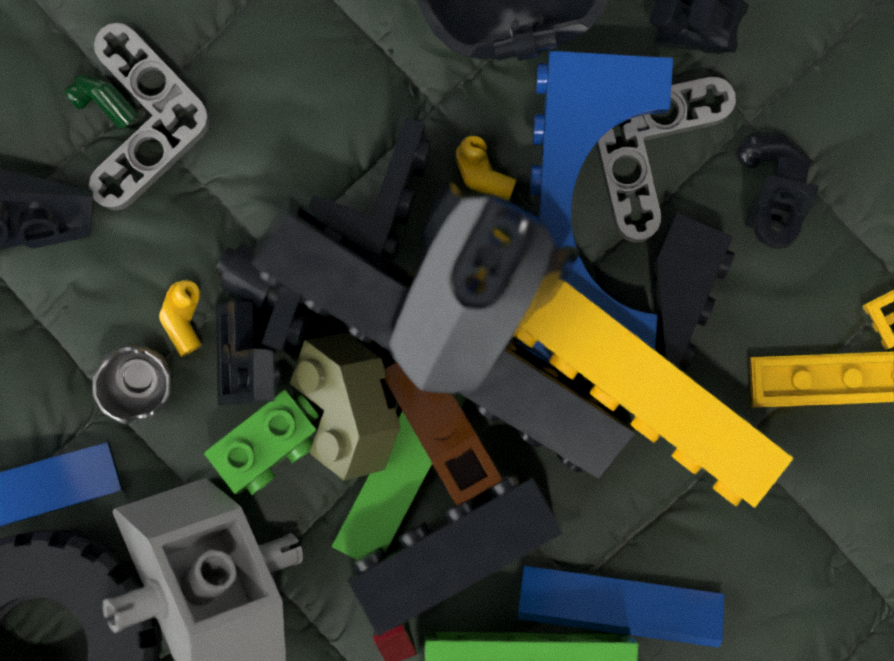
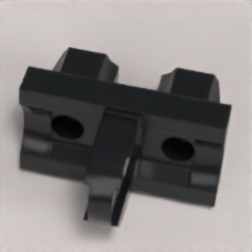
[650,0,749,54]
[745,157,819,249]

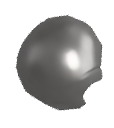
[92,344,172,424]

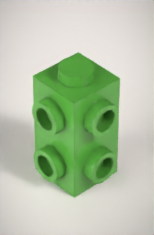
[204,390,320,495]

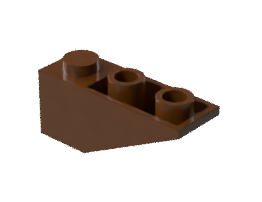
[384,362,502,506]

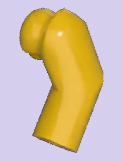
[456,136,517,202]
[159,279,202,357]

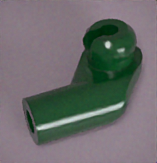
[64,74,138,130]

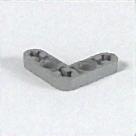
[89,23,210,211]
[596,77,736,242]

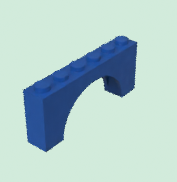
[521,51,673,360]

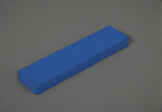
[517,566,725,648]

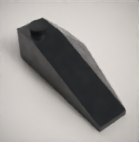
[0,168,93,249]

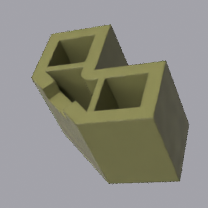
[290,333,400,481]

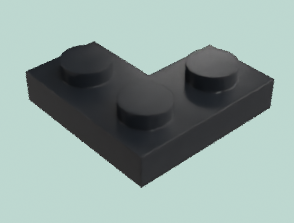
[216,301,280,406]

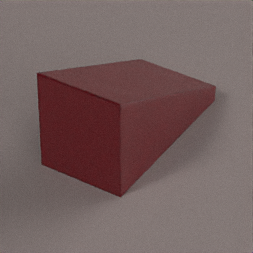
[372,622,417,661]

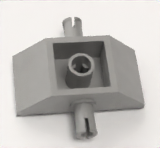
[103,478,303,661]

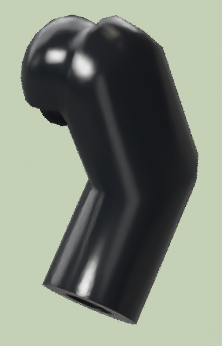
[736,132,813,169]

